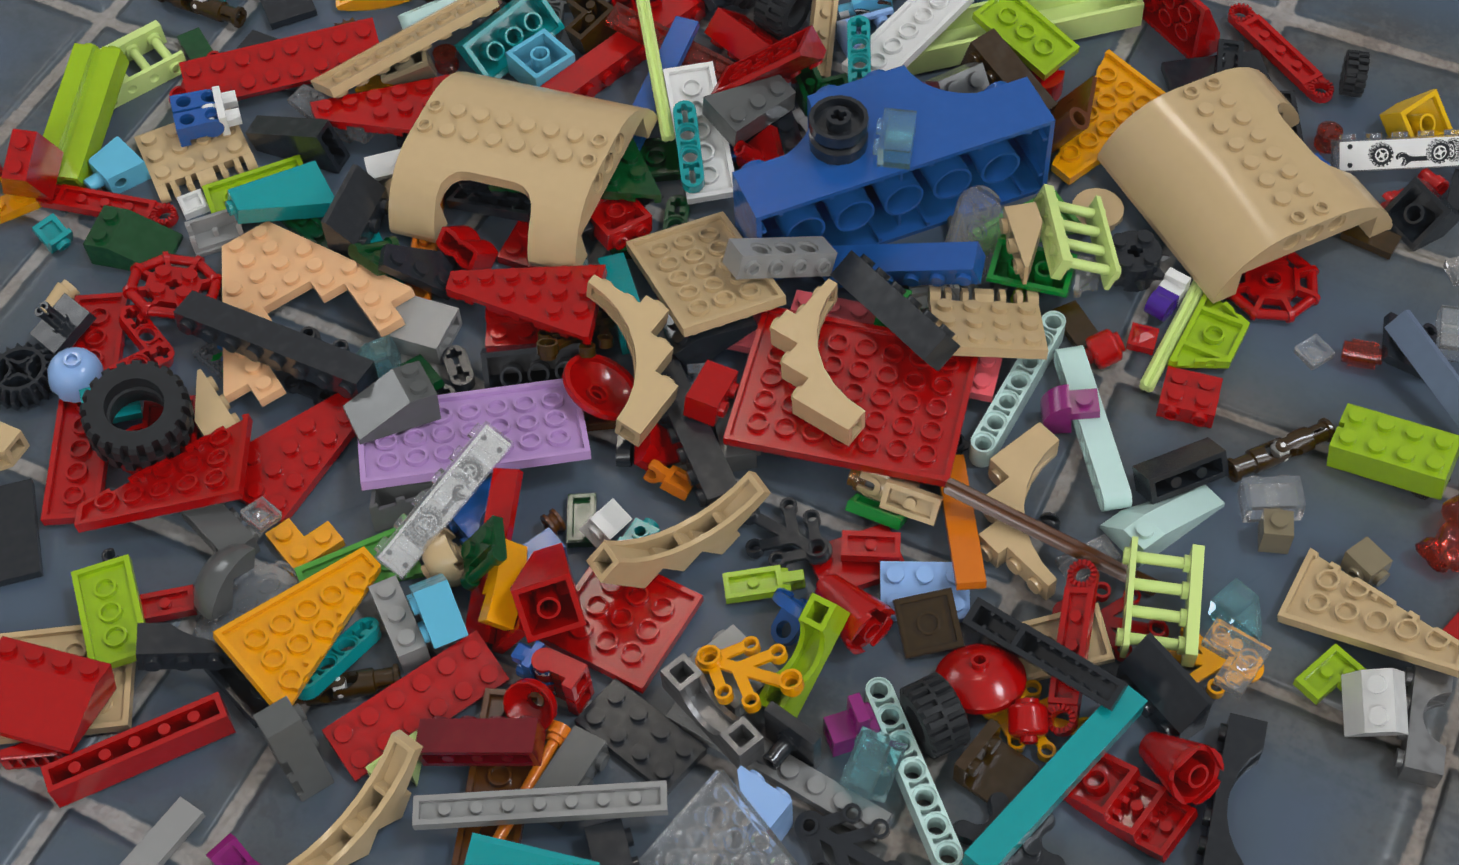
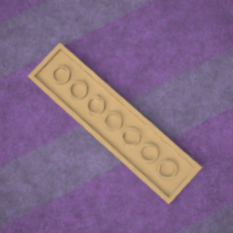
[311,0,499,98]

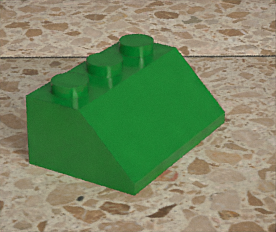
[986,238,1078,298]

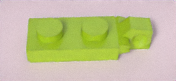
[722,565,806,604]

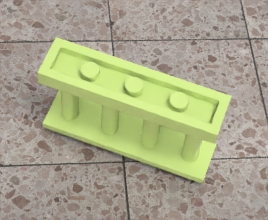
[100,20,186,109]
[1033,184,1121,290]
[1115,536,1205,667]

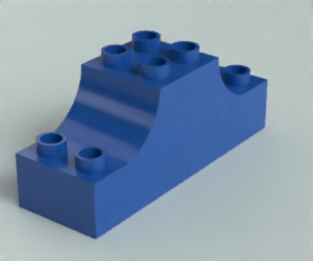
[732,65,1056,281]

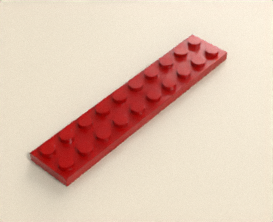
[40,292,130,526]

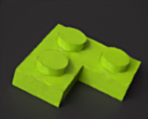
[1293,643,1365,705]

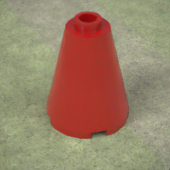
[815,574,895,654]
[1139,732,1224,805]

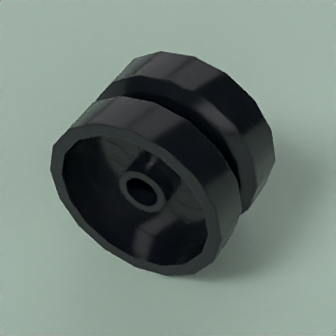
[809,95,869,165]

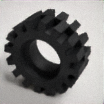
[1339,49,1370,98]

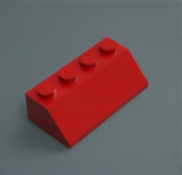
[704,7,791,83]

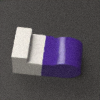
[1144,267,1191,322]

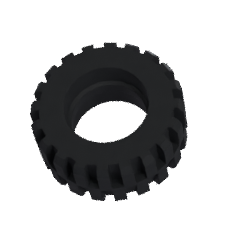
[80,360,195,471]

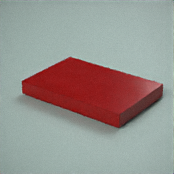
[810,524,904,589]

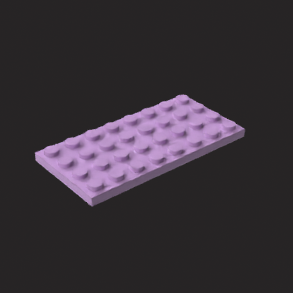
[357,379,591,491]

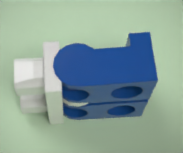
[169,86,243,147]

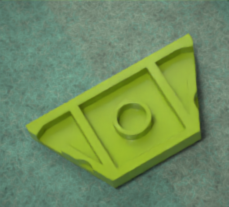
[1167,293,1250,369]

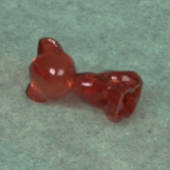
[1415,494,1459,573]

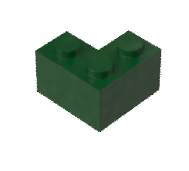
[791,67,848,117]

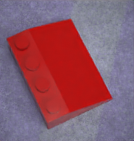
[1142,0,1220,59]
[711,25,827,94]
[0,636,117,755]

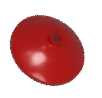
[562,354,634,421]
[935,644,1027,715]

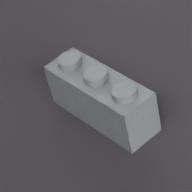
[368,575,431,674]

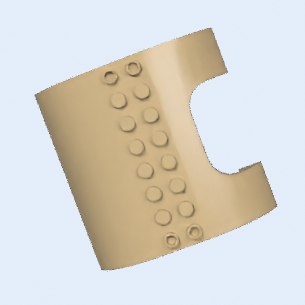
[1097,67,1393,303]
[388,71,658,267]

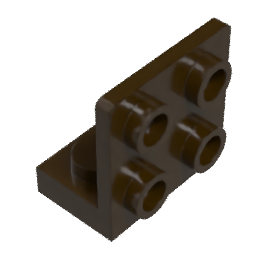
[953,719,1039,804]

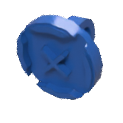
[771,587,808,646]

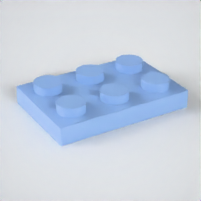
[880,561,970,622]

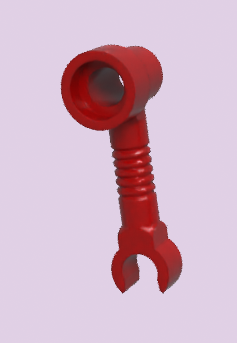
[1380,168,1449,208]

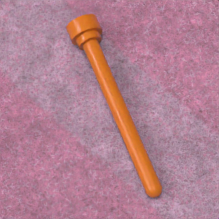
[493,720,572,840]

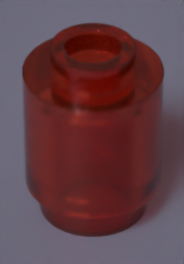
[1340,338,1382,370]

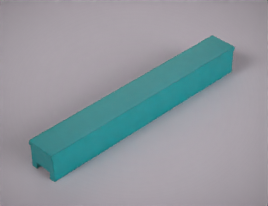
[961,685,1148,865]

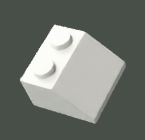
[1341,668,1409,737]

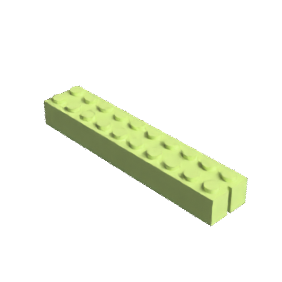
[907,0,1145,75]

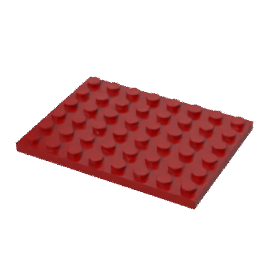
[723,307,979,487]

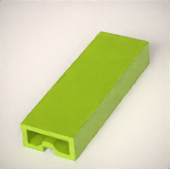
[43,43,129,188]

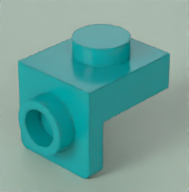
[32,213,73,254]

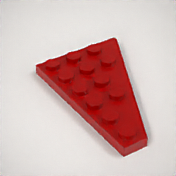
[310,74,451,136]
[445,264,607,345]
[238,393,355,524]
[74,413,253,533]

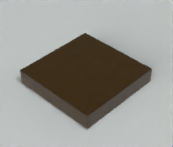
[892,588,965,659]

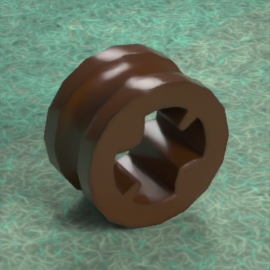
[540,508,566,536]

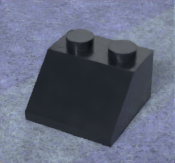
[1384,177,1459,251]

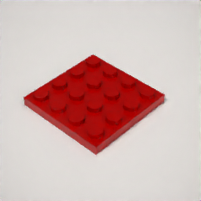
[541,566,704,694]

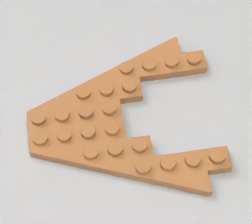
[222,222,415,407]

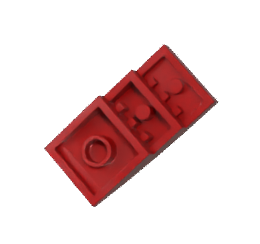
[1064,753,1198,863]

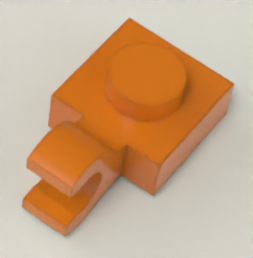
[643,459,693,501]

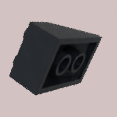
[663,314,758,372]

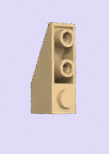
[999,202,1043,285]
[195,369,240,437]

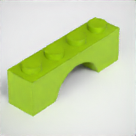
[759,592,851,718]

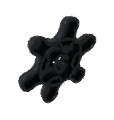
[953,792,1066,865]

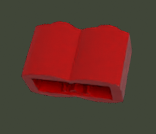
[436,225,498,270]

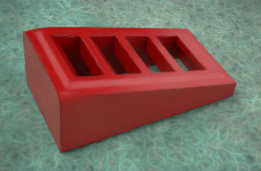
[0,742,67,770]

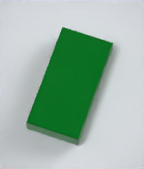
[845,493,908,530]

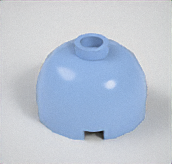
[47,347,104,403]

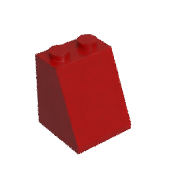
[1,129,64,200]
[510,543,586,643]

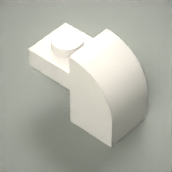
[579,498,632,548]

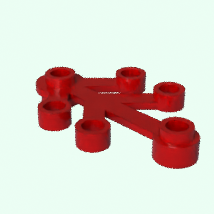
[1052,582,1169,662]

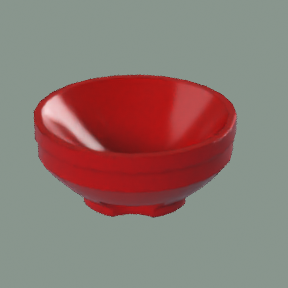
[503,678,558,730]

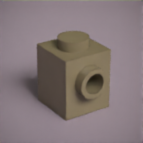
[1258,508,1294,554]
[1340,536,1393,586]

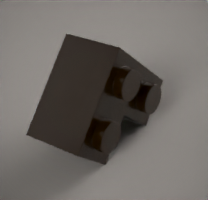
[564,0,623,55]

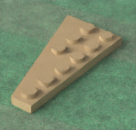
[1277,548,1459,678]

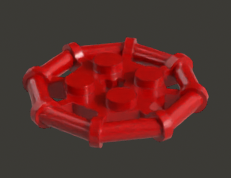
[122,251,222,319]
[1225,252,1321,323]

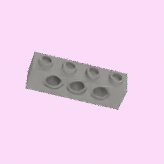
[723,236,837,280]

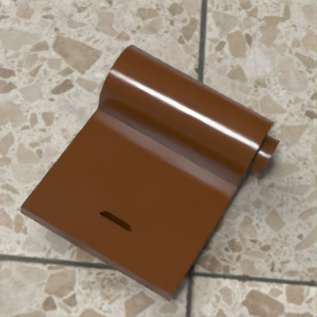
[1051,75,1097,154]

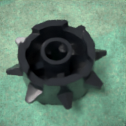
[1112,229,1170,292]

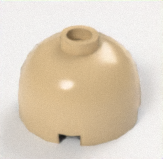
[421,528,465,588]

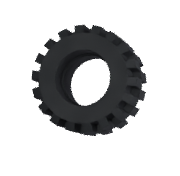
[753,0,812,39]
[899,672,970,759]

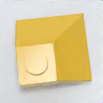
[1379,89,1455,140]

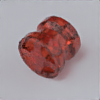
[432,44,459,75]
[1313,121,1343,154]

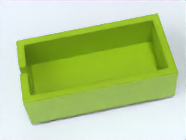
[1326,403,1459,500]

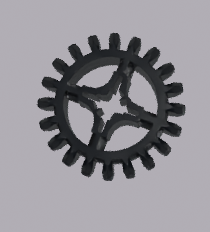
[0,342,54,411]

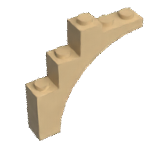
[586,274,678,447]
[770,278,865,446]
[978,422,1059,600]
[586,471,771,588]
[287,729,423,865]

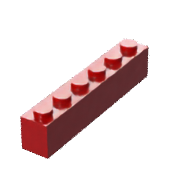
[40,692,236,808]

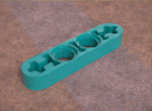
[847,15,871,83]
[673,100,705,193]
[298,617,382,700]

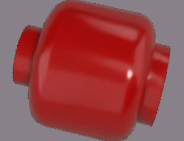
[1085,329,1126,369]
[1007,698,1049,745]

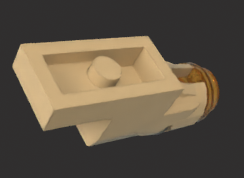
[847,469,943,526]

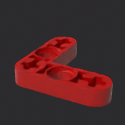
[103,305,175,371]

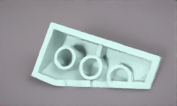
[1100,485,1225,568]

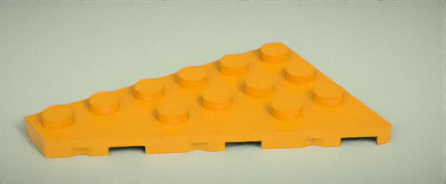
[1051,49,1166,185]
[213,546,381,705]

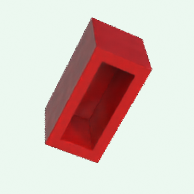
[683,360,740,427]

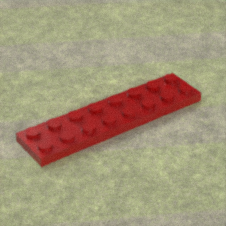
[179,17,379,101]

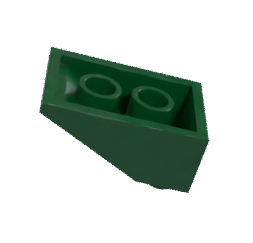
[83,205,184,272]

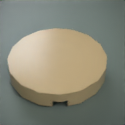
[1072,188,1124,232]

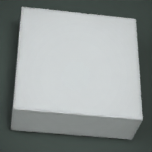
[177,189,210,221]

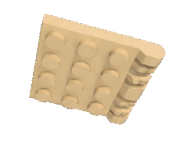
[134,108,258,203]
[928,286,1048,360]

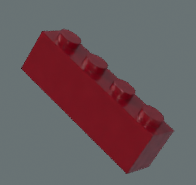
[416,715,546,766]

